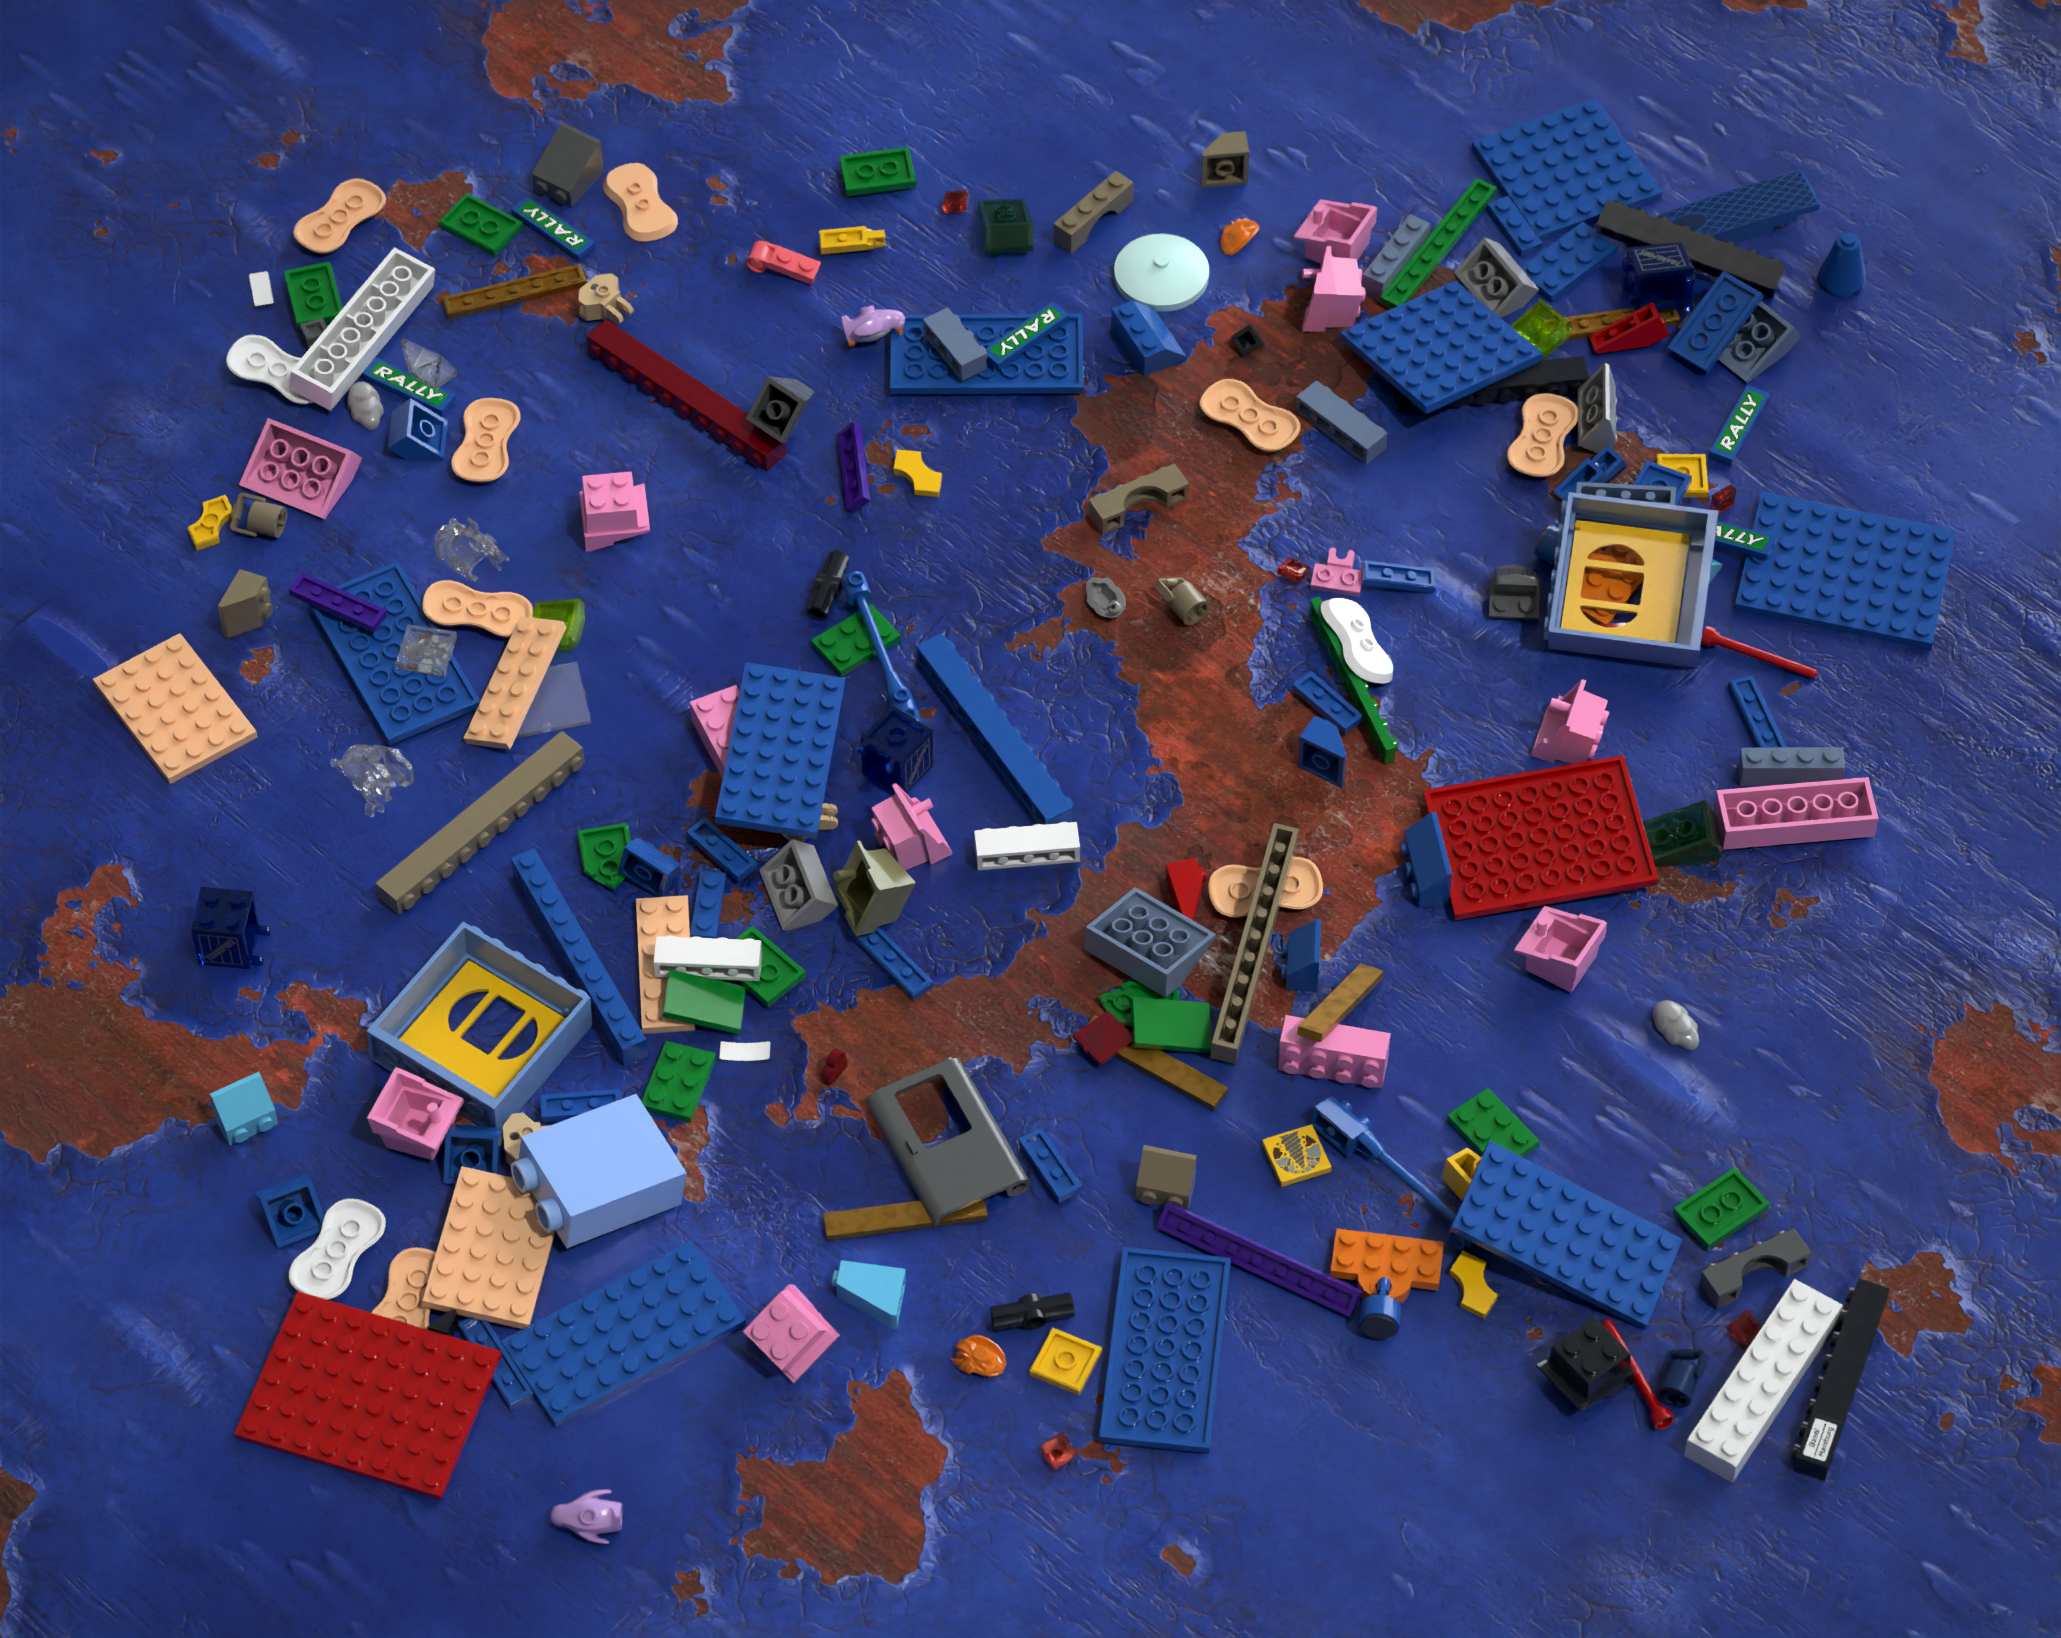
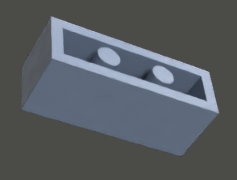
[923,307,988,381]

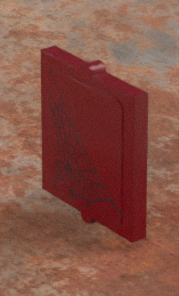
[1073,1011,1133,1066]

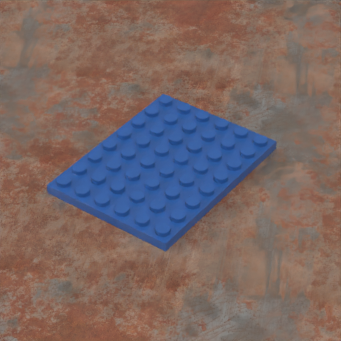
[1734,492,1956,650]

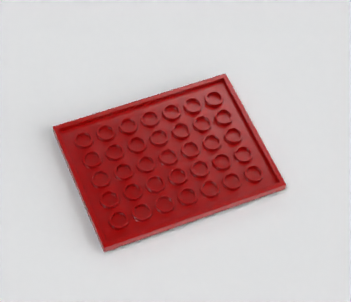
[1423,755,1659,921]
[234,1291,502,1500]

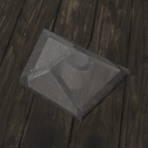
[400,338,458,389]

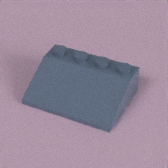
[1678,296,1801,383]
[1085,887,1216,998]

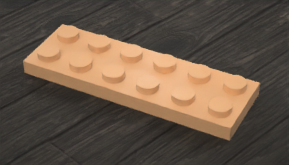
[463,616,567,749]
[636,895,695,1034]

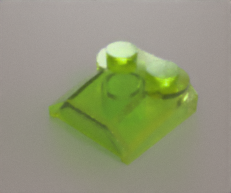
[1510,299,1572,359]
[532,598,586,651]

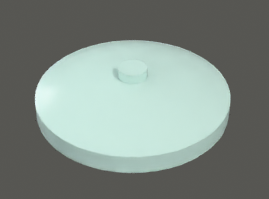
[1114,234,1209,312]

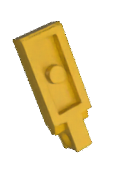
[819,226,886,254]

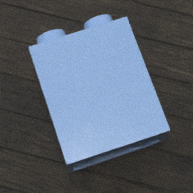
[511,1094,686,1248]

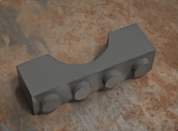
[1699,1228,1812,1310]

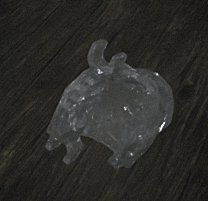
[433,517,510,583]
[330,744,414,818]

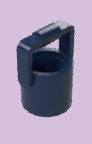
[1656,1349,1708,1408]

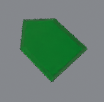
[577,823,631,891]
[1098,981,1180,1028]

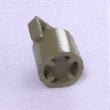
[230,493,287,538]
[1154,577,1210,625]

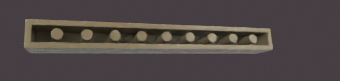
[375,731,585,915]
[1210,823,1299,1064]

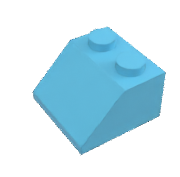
[210,1072,278,1146]

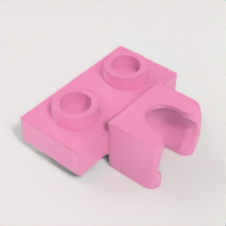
[1311,547,1362,597]

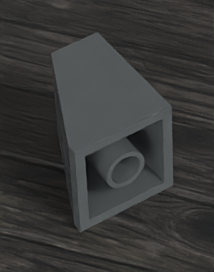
[532,122,604,208]
[746,376,814,444]

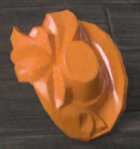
[1221,219,1260,255]
[950,1335,1007,1377]

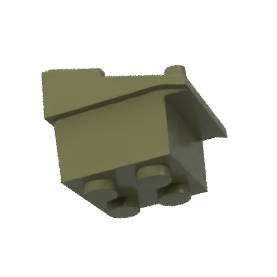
[833,841,916,936]

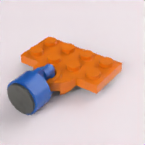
[1534,524,1644,624]
[1330,1228,1444,1339]

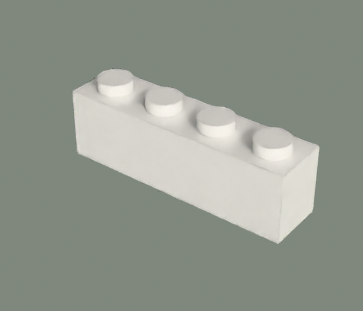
[974,822,1080,870]
[654,935,762,981]

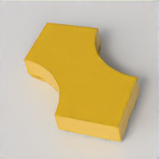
[894,449,942,497]
[188,495,233,551]
[1449,1251,1498,1320]

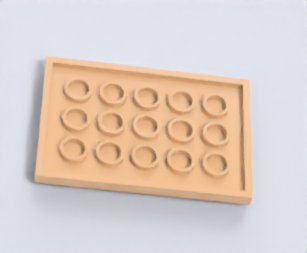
[93,633,258,784]
[422,1166,556,1329]

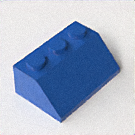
[1111,300,1187,376]
[1400,812,1452,908]

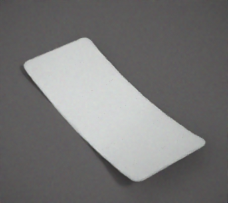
[249,271,274,306]
[720,1041,770,1061]

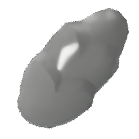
[347,382,384,430]
[1086,577,1126,618]
[1653,1000,1699,1050]

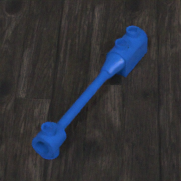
[841,571,926,747]
[1309,1096,1478,1250]

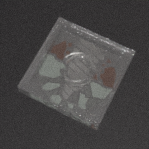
[395,624,457,676]

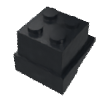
[1536,1316,1635,1412]

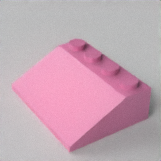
[239,418,362,520]

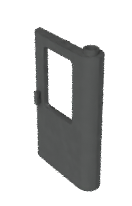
[865,1057,1031,1225]

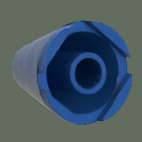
[1818,232,1866,297]

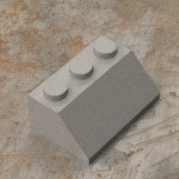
[1454,237,1539,318]
[1578,363,1617,453]
[759,839,838,931]

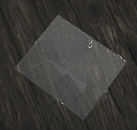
[488,662,591,738]

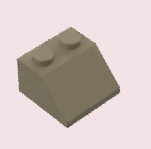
[1201,131,1249,188]
[218,569,273,638]
[1136,1145,1197,1210]

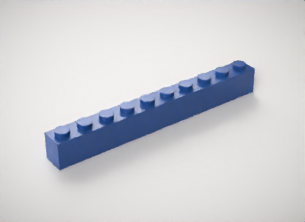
[916,633,1075,825]
[511,849,648,1067]

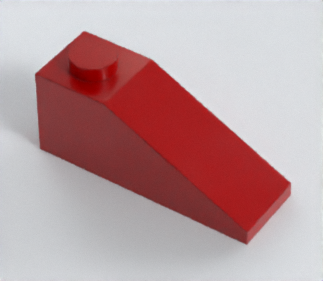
[1589,302,1670,354]
[1165,858,1206,921]

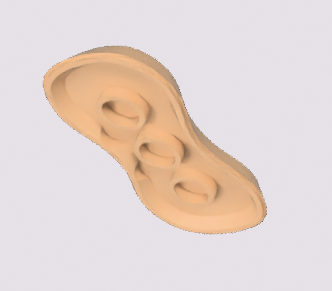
[603,163,678,242]
[294,179,386,254]
[1200,379,1301,452]
[1508,393,1578,478]
[451,398,520,483]
[422,580,533,638]
[1208,857,1323,917]
[371,1248,436,1329]

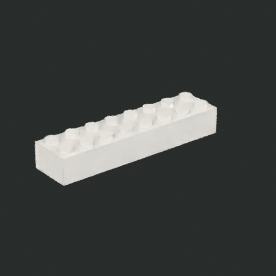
[290,247,435,411]
[1684,1279,1843,1483]

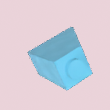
[832,1260,906,1329]

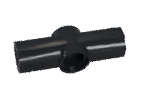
[807,550,850,621]
[990,1292,1075,1331]

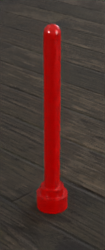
[1701,626,1818,678]
[1602,1319,1675,1430]

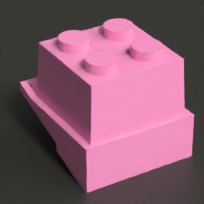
[1294,199,1377,264]
[1302,246,1365,332]
[580,471,650,552]
[1531,679,1609,764]
[871,783,953,871]
[1514,906,1607,993]
[367,1067,464,1160]
[743,1285,840,1383]

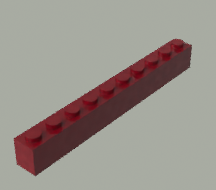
[587,319,786,471]

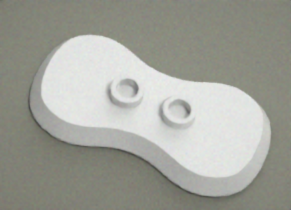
[226,335,313,405]
[1321,598,1393,683]
[289,1199,386,1300]

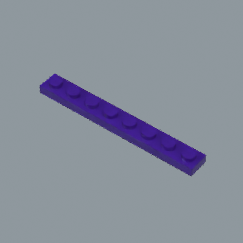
[1157,1202,1362,1317]

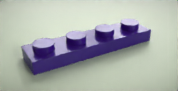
[837,422,870,513]
[289,572,387,633]

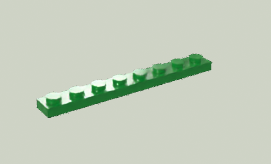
[1380,178,1497,309]
[1309,596,1398,765]

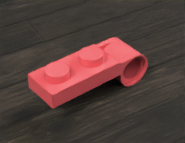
[746,241,821,285]

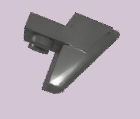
[1488,564,1540,621]

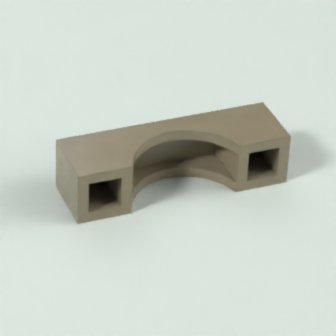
[1053,171,1134,254]
[1089,464,1189,535]

